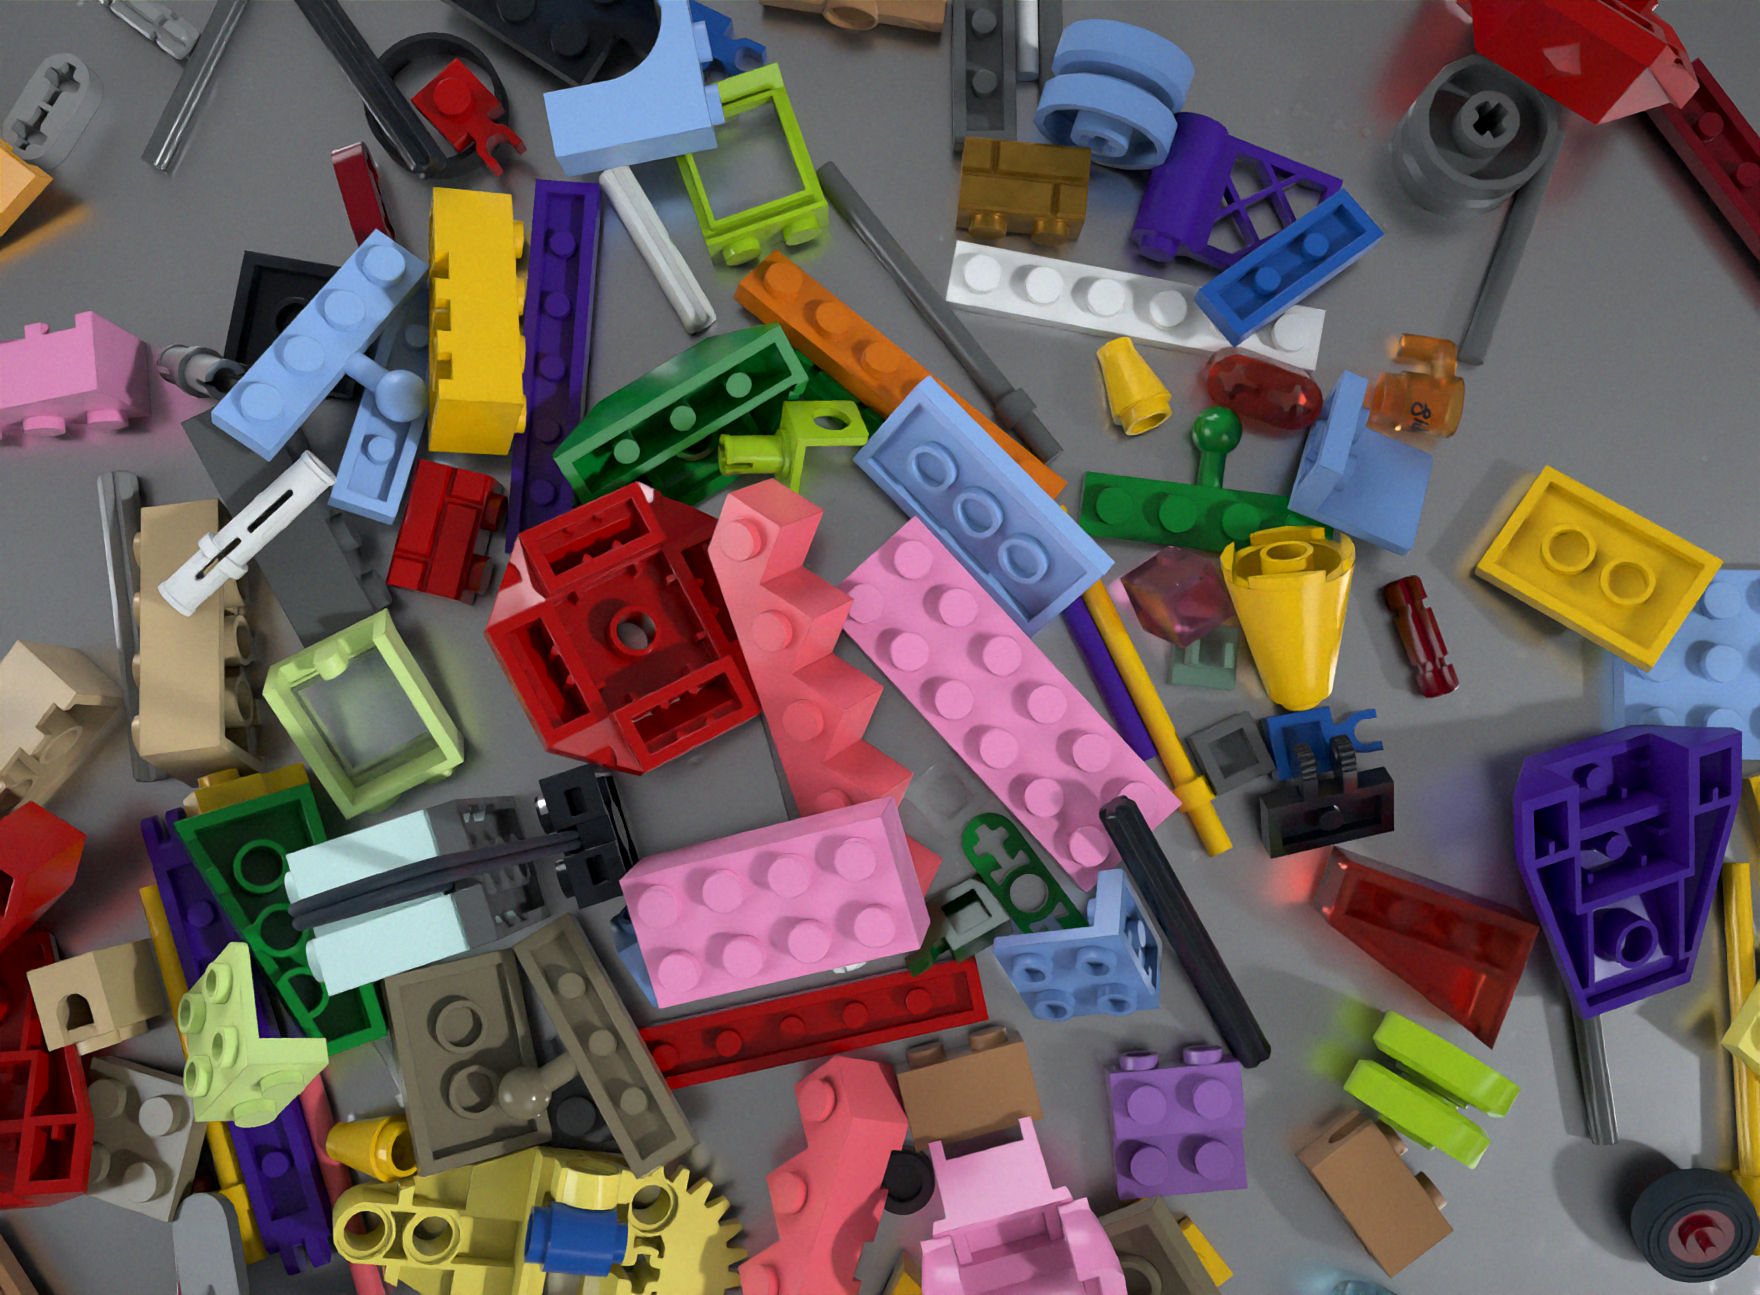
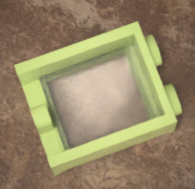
[262,608,464,820]

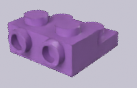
[1103,1045,1248,1200]

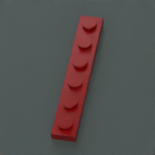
[637,955,989,1090]

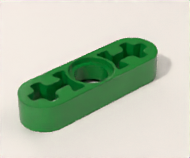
[961,812,1089,934]

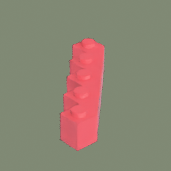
[707,478,943,898]
[738,1055,909,1295]

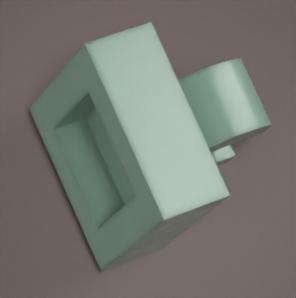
[1167,621,1240,691]

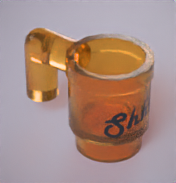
[1372,333,1465,439]

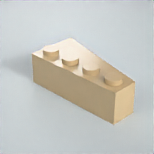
[132,498,267,788]
[0,640,125,820]

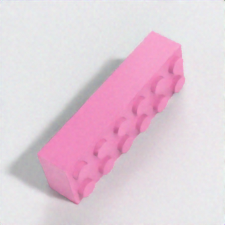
[836,515,1182,893]

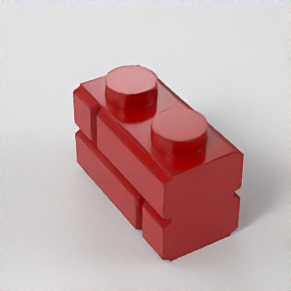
[385,459,508,606]

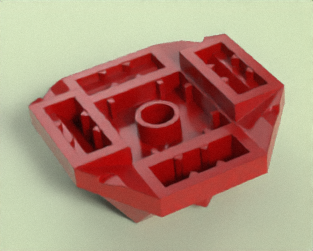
[1456,0,1700,125]
[484,481,762,777]

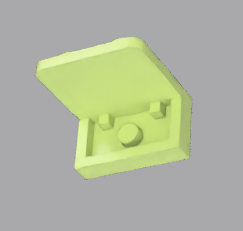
[178,942,329,1128]

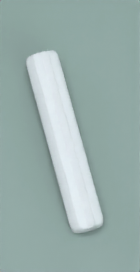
[599,166,716,334]

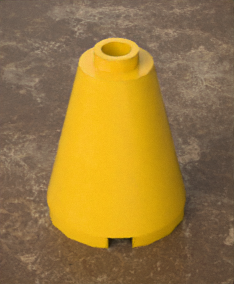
[1220,526,1356,711]

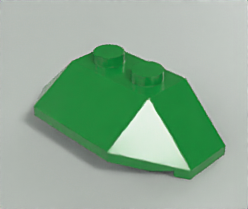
[552,321,809,506]

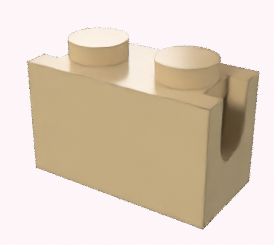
[26,938,169,1056]

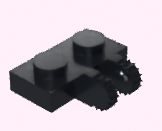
[1260,734,1394,859]

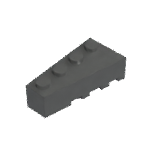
[181,405,392,649]

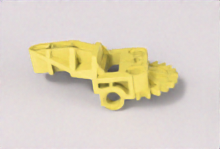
[332,1146,748,1295]

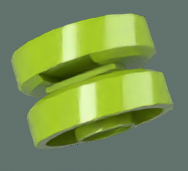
[1343,1009,1521,1170]

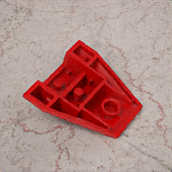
[0,931,95,1210]

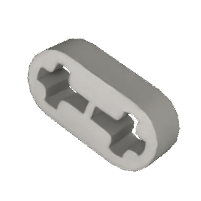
[1,53,103,170]

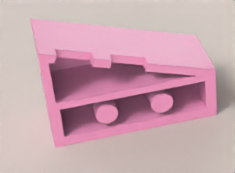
[0,311,152,440]

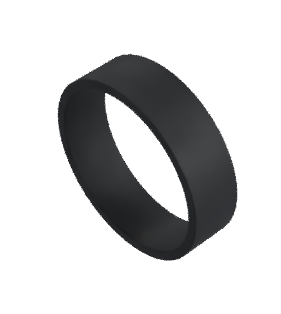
[364,32,509,179]

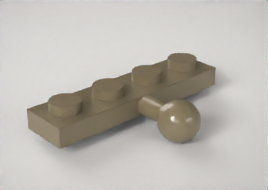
[498,912,700,1180]

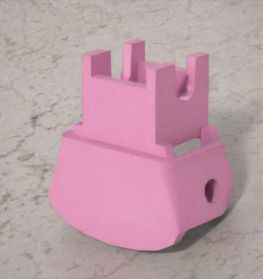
[920,1116,1128,1295]

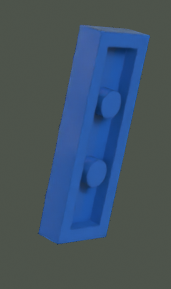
[1194,188,1384,348]

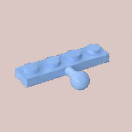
[211,229,430,462]
[327,279,428,526]

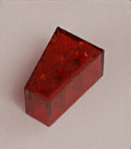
[1312,845,1540,1050]

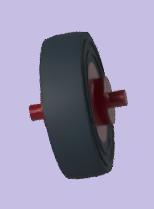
[1631,1168,1760,1283]

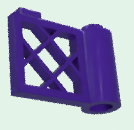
[1130,112,1343,271]

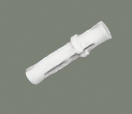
[157,450,337,617]

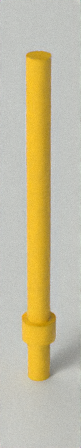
[1060,505,1233,857]
[1722,862,1760,1256]
[138,884,269,1265]

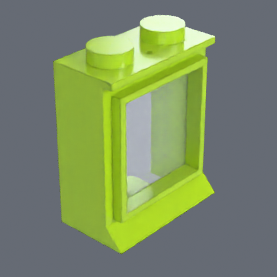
[675,62,829,265]

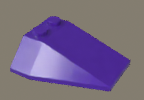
[1513,725,1742,1020]

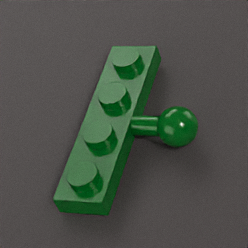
[1077,406,1334,553]

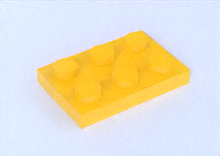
[1474,464,1724,673]

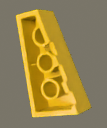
[428,187,527,455]

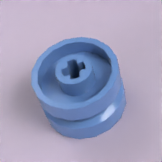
[1033,19,1195,170]

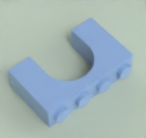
[543,0,725,177]

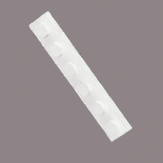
[945,240,1326,376]

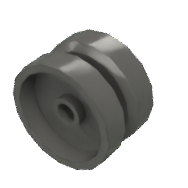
[1392,54,1558,218]

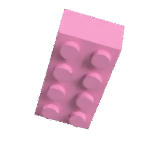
[619,795,930,1009]

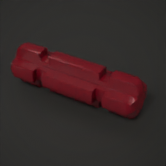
[1384,575,1459,698]

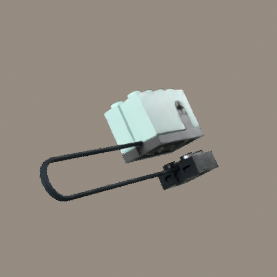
[285,763,640,996]

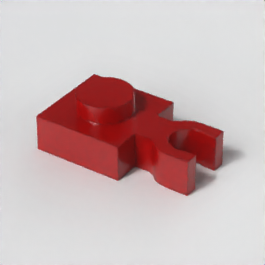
[410,58,527,177]

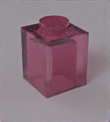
[1120,545,1234,649]

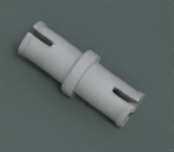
[157,344,245,401]

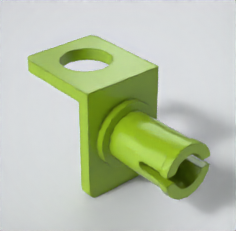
[718,400,869,494]

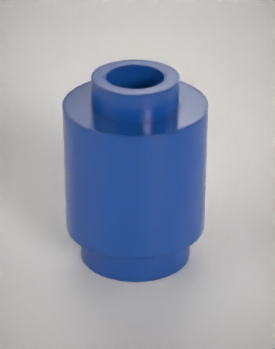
[524,1200,628,1277]

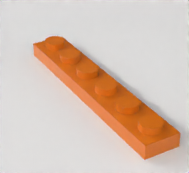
[733,249,1068,500]

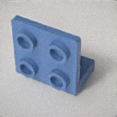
[1287,370,1434,556]
[993,868,1163,1022]

